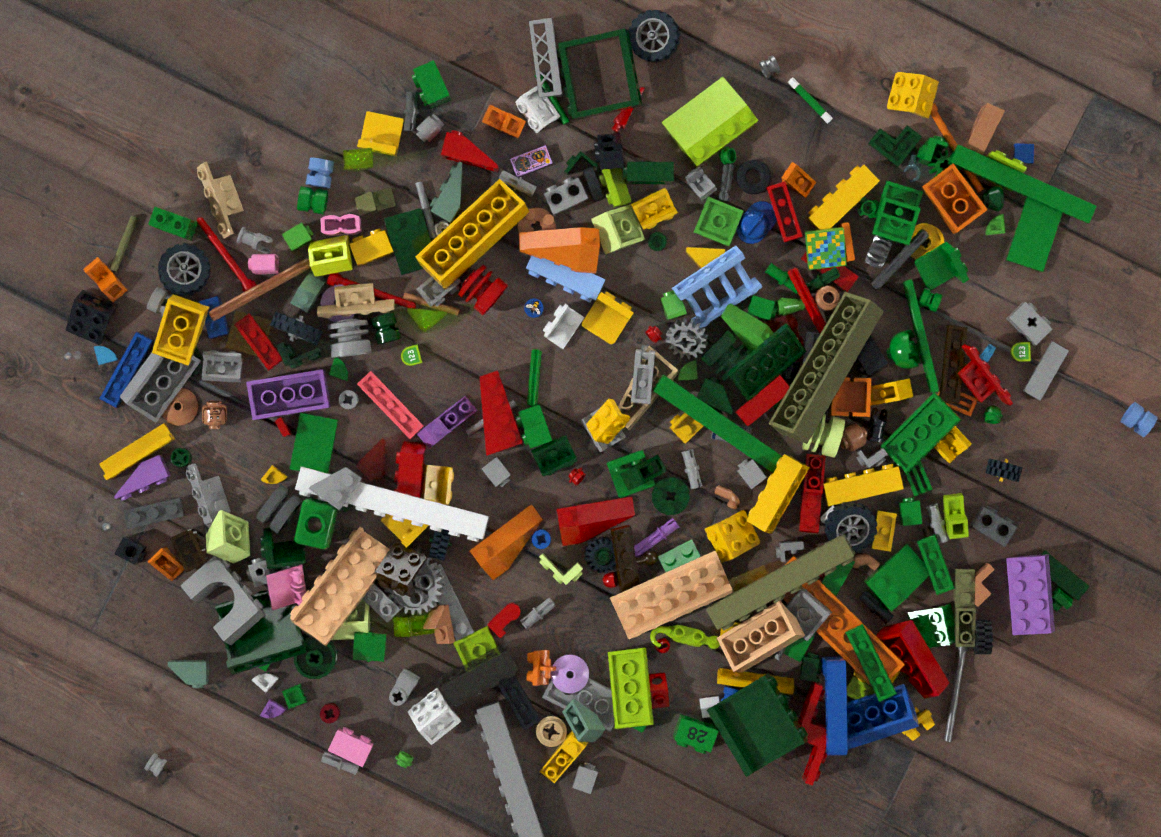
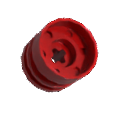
[458,264,508,316]

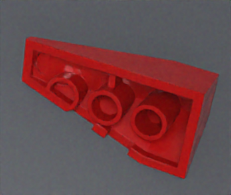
[557,496,635,546]

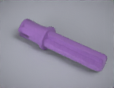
[634,517,680,557]

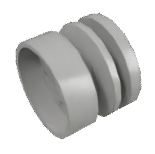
[327,319,372,358]

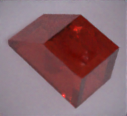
[355,438,387,482]

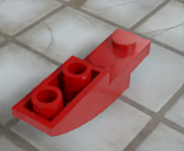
[799,454,826,534]

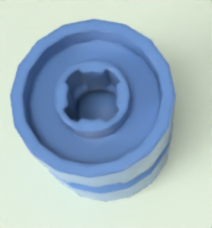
[306,158,335,189]
[1121,402,1158,437]

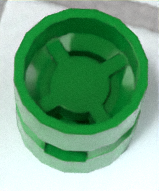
[297,186,328,215]

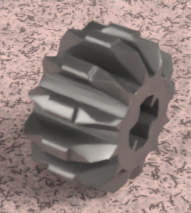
[865,236,892,268]

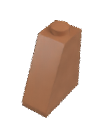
[964,103,1005,155]

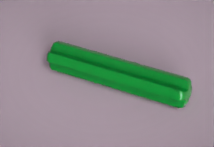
[527,349,542,406]

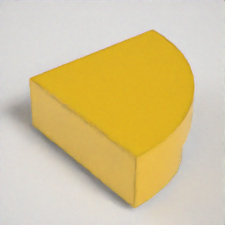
[261,465,288,484]

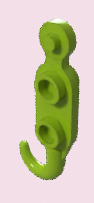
[650,625,720,649]

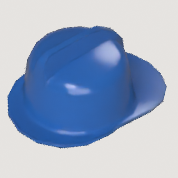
[736,201,776,244]

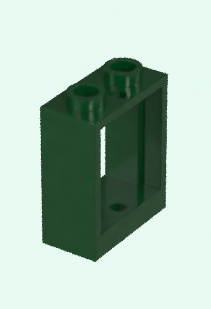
[623,162,674,185]

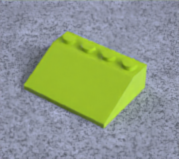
[661,77,759,169]

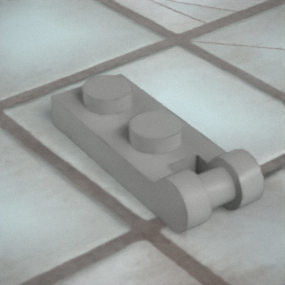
[631,349,655,405]

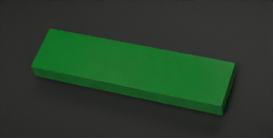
[845,624,897,702]

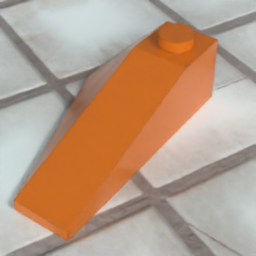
[470,504,543,580]

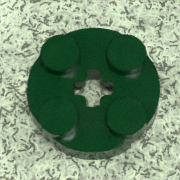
[652,477,690,515]

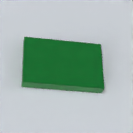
[290,413,338,473]

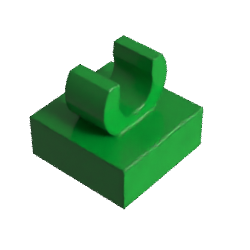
[1053,586,1073,612]

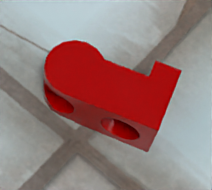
[487,602,521,638]

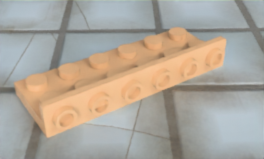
[290,527,390,646]
[610,551,733,639]

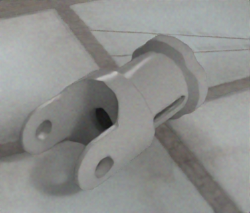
[237,227,273,253]

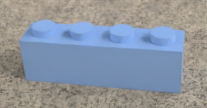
[526,256,605,303]

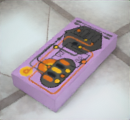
[510,145,553,177]

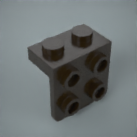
[170,528,209,573]
[375,543,427,598]

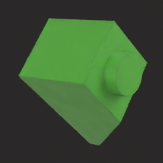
[660,291,687,321]

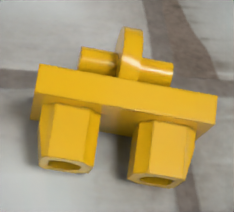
[902,707,935,741]

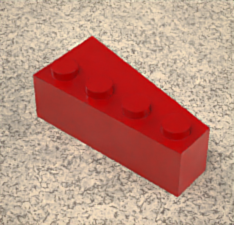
[479,370,523,456]
[876,620,950,699]

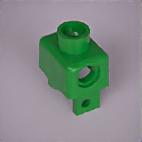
[294,497,338,550]

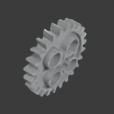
[385,557,445,615]

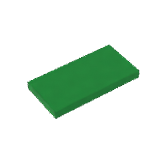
[1006,197,1062,272]
[880,392,962,474]

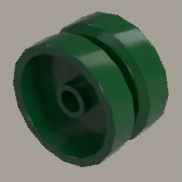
[294,636,338,679]

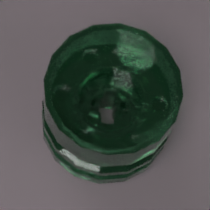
[701,330,751,381]

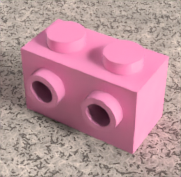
[328,727,374,767]

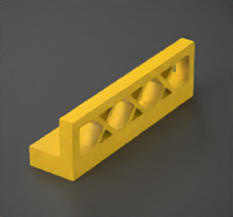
[99,423,175,480]

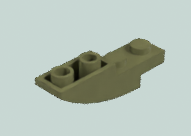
[953,569,976,647]

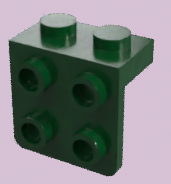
[260,528,306,569]

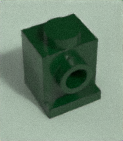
[799,653,822,683]

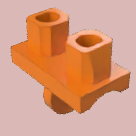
[527,650,556,686]

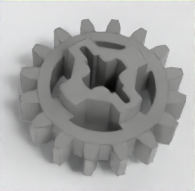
[666,318,708,359]

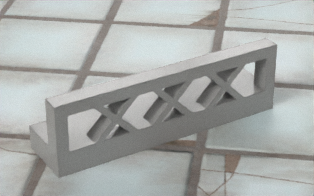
[529,18,563,98]

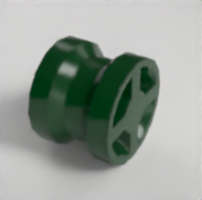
[170,448,192,467]

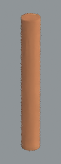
[403,292,460,316]

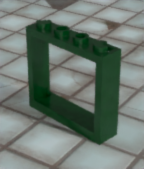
[557,28,643,120]

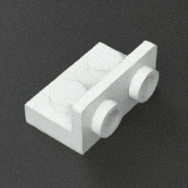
[515,86,560,133]

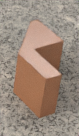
[975,563,995,607]

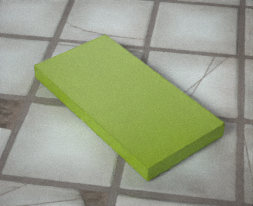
[608,648,654,729]

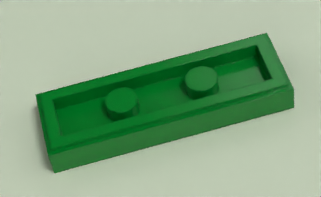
[917,534,955,595]

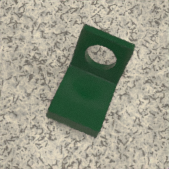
[564,151,598,175]

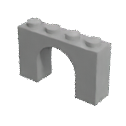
[180,556,266,645]

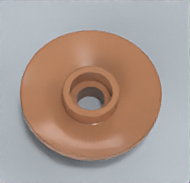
[162,388,198,426]

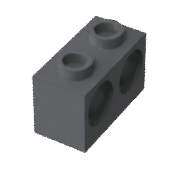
[970,506,1017,547]

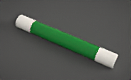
[788,77,833,124]

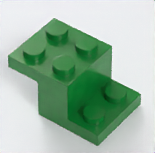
[872,181,923,246]

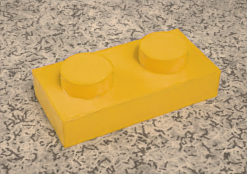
[871,510,897,552]

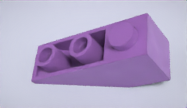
[417,396,477,449]
[114,455,171,501]

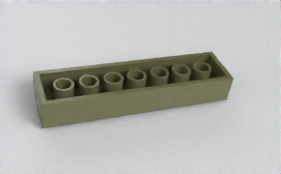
[769,292,884,444]
[706,533,855,631]

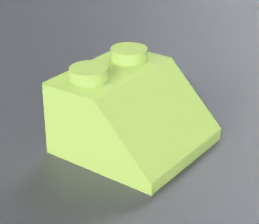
[591,204,645,255]
[206,510,250,564]
[331,599,370,640]

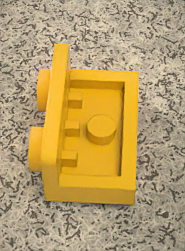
[631,188,678,229]
[586,399,631,444]
[934,426,972,463]
[421,465,454,506]

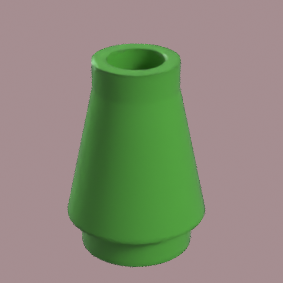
[775,298,805,316]

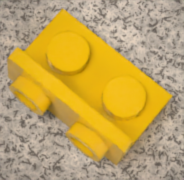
[669,413,703,444]

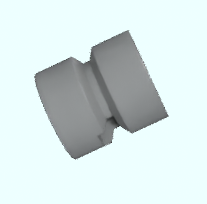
[147,287,173,316]

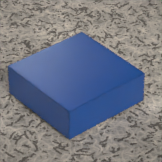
[1013,143,1034,164]

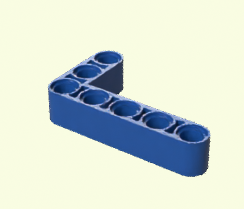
[821,656,848,756]

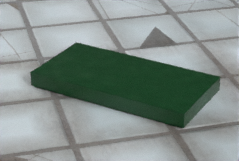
[727,323,807,401]

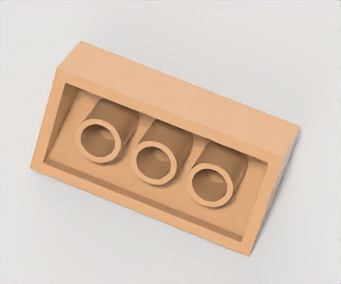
[717,601,805,672]

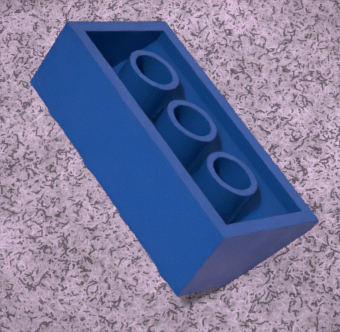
[847,684,919,749]

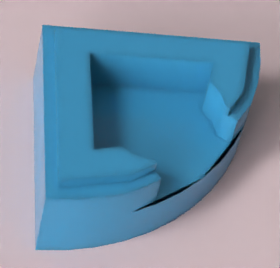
[980,344,996,362]
[94,346,118,365]

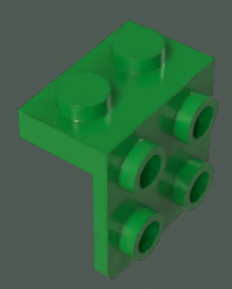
[915,241,969,291]

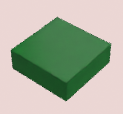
[282,684,307,709]

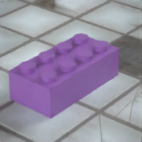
[246,369,331,420]
[1006,554,1055,635]

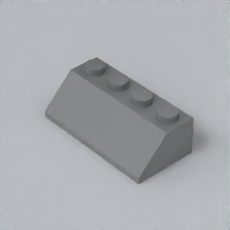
[120,353,201,423]

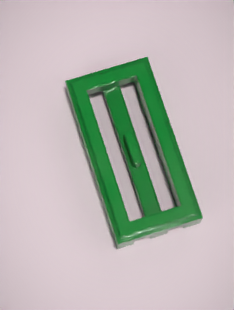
[904,461,932,497]

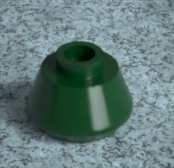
[982,185,1004,212]

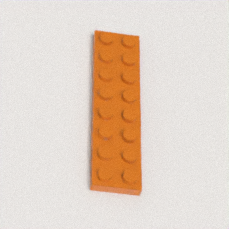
[783,556,905,685]

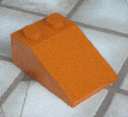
[922,164,988,234]

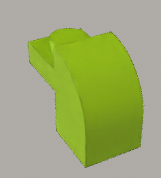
[943,493,969,539]

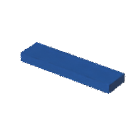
[99,331,154,408]

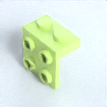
[539,553,583,585]

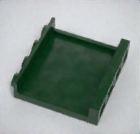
[214,590,307,675]
[707,673,808,777]

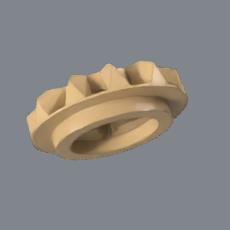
[536,716,567,747]

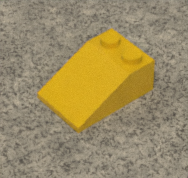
[152,294,210,366]

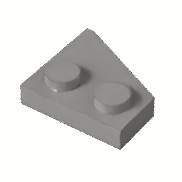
[309,467,362,510]

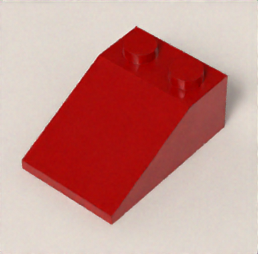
[441,130,499,172]

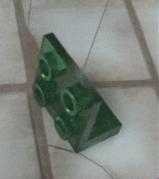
[276,342,324,369]

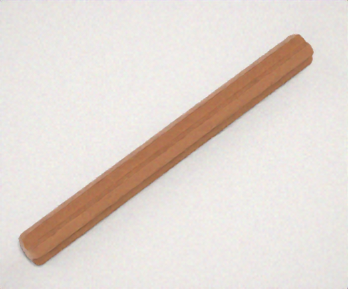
[209,258,311,321]

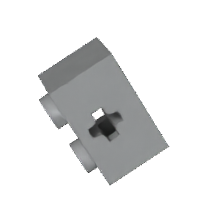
[1006,302,1052,346]

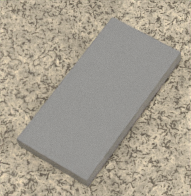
[542,671,615,732]

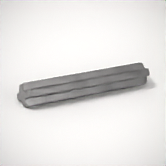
[871,229,929,290]

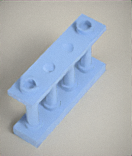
[672,246,762,328]

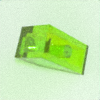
[393,614,435,637]

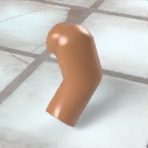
[715,485,740,509]
[853,553,880,571]

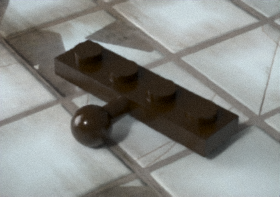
[939,325,968,404]
[611,525,658,593]

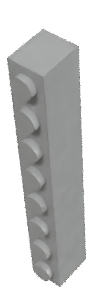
[474,700,544,837]

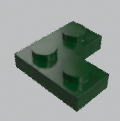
[868,125,922,168]

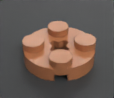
[518,208,556,233]

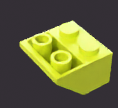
[308,235,353,277]

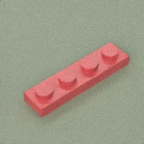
[357,371,424,439]

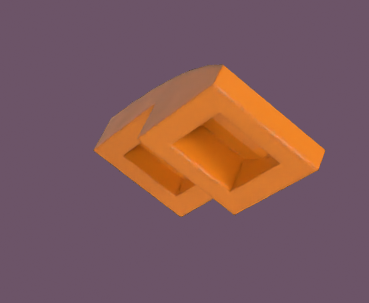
[482,105,526,139]

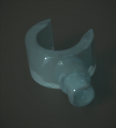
[902,155,921,183]

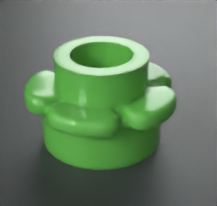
[395,751,414,768]

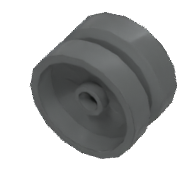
[256,484,303,534]

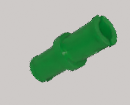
[765,262,798,294]

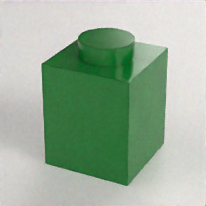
[747,295,777,321]
[898,497,922,526]

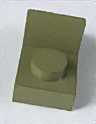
[355,187,396,216]

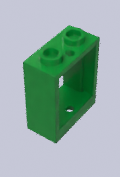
[148,207,198,241]

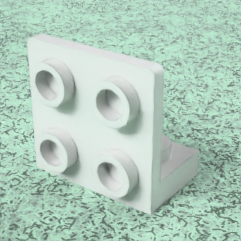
[543,304,584,349]
[408,688,461,745]

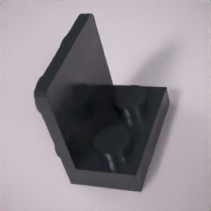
[66,290,118,345]

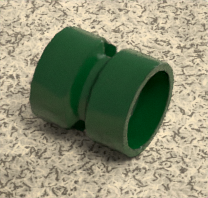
[370,312,401,345]

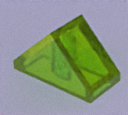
[343,148,373,172]
[407,308,447,334]

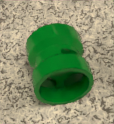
[918,288,942,312]

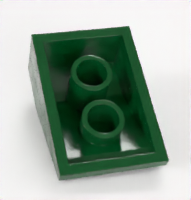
[384,208,431,275]

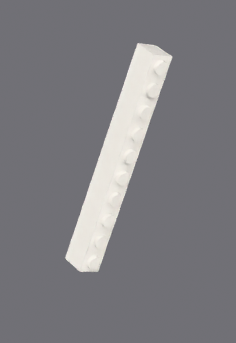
[295,467,490,542]

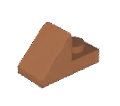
[423,605,455,644]

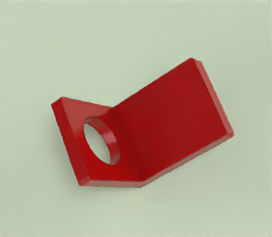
[649,673,669,709]

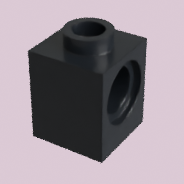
[115,536,147,565]

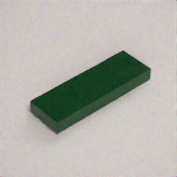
[1040,550,1090,601]

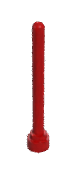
[197,217,257,292]
[327,272,416,310]

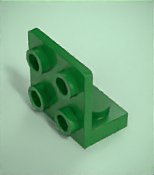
[606,450,655,498]
[907,603,955,648]

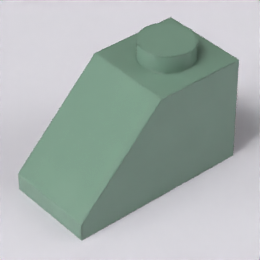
[290,271,327,313]
[168,660,209,688]
[562,699,605,742]

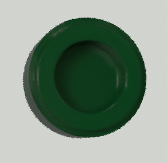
[648,232,667,251]

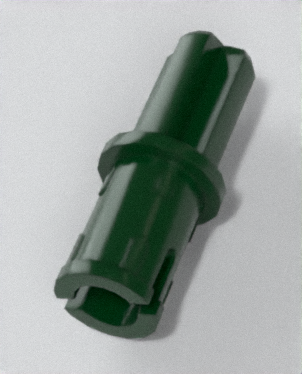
[806,267,841,294]

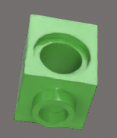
[282,223,314,252]

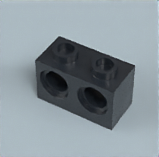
[594,133,624,170]

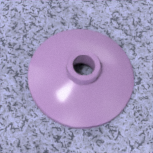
[551,655,589,693]

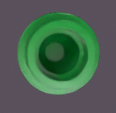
[983,405,1003,424]

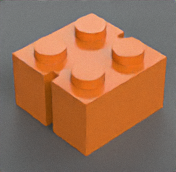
[829,377,871,417]

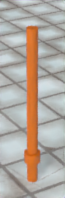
[930,103,984,193]

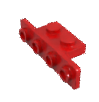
[958,344,1013,406]

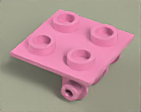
[266,564,306,611]

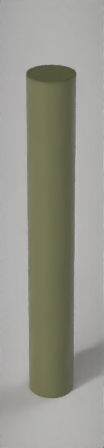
[110,216,138,272]

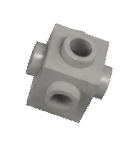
[246,557,276,587]

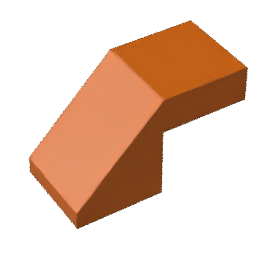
[83,257,128,303]

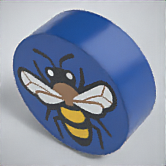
[524,299,544,318]

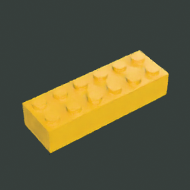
[415,179,529,290]

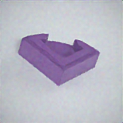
[260,699,286,718]

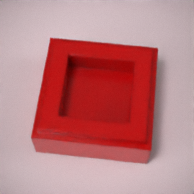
[275,417,292,437]

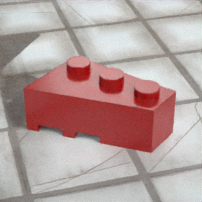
[394,441,427,498]

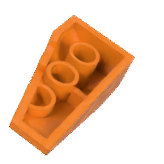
[519,227,600,274]

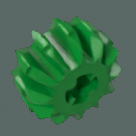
[928,150,961,178]

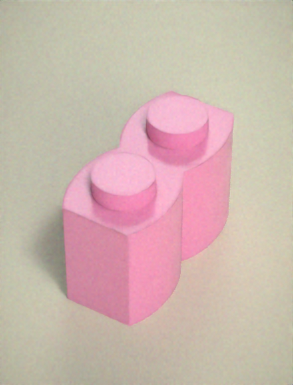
[321,214,362,236]
[248,254,279,275]

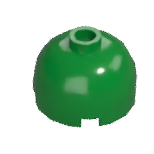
[887,330,920,369]

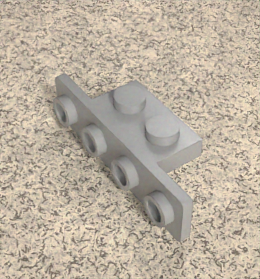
[186,463,231,534]

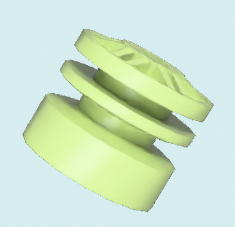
[802,414,845,458]

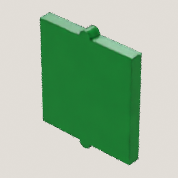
[352,632,386,662]

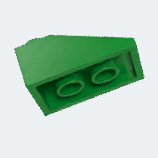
[864,544,929,612]

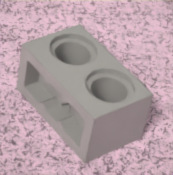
[544,177,588,216]

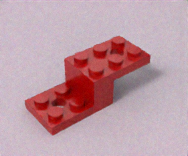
[798,682,827,786]

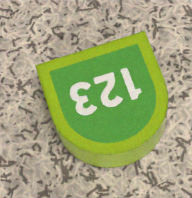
[1010,342,1031,362]
[401,344,422,366]

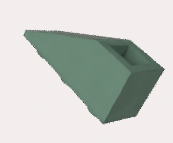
[430,161,463,224]

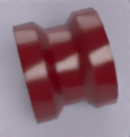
[320,703,340,723]

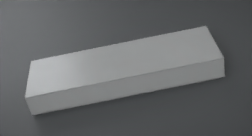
[1023,341,1069,401]

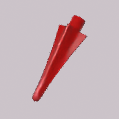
[611,87,645,133]

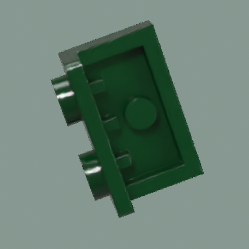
[531,435,578,477]

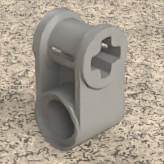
[389,668,421,706]

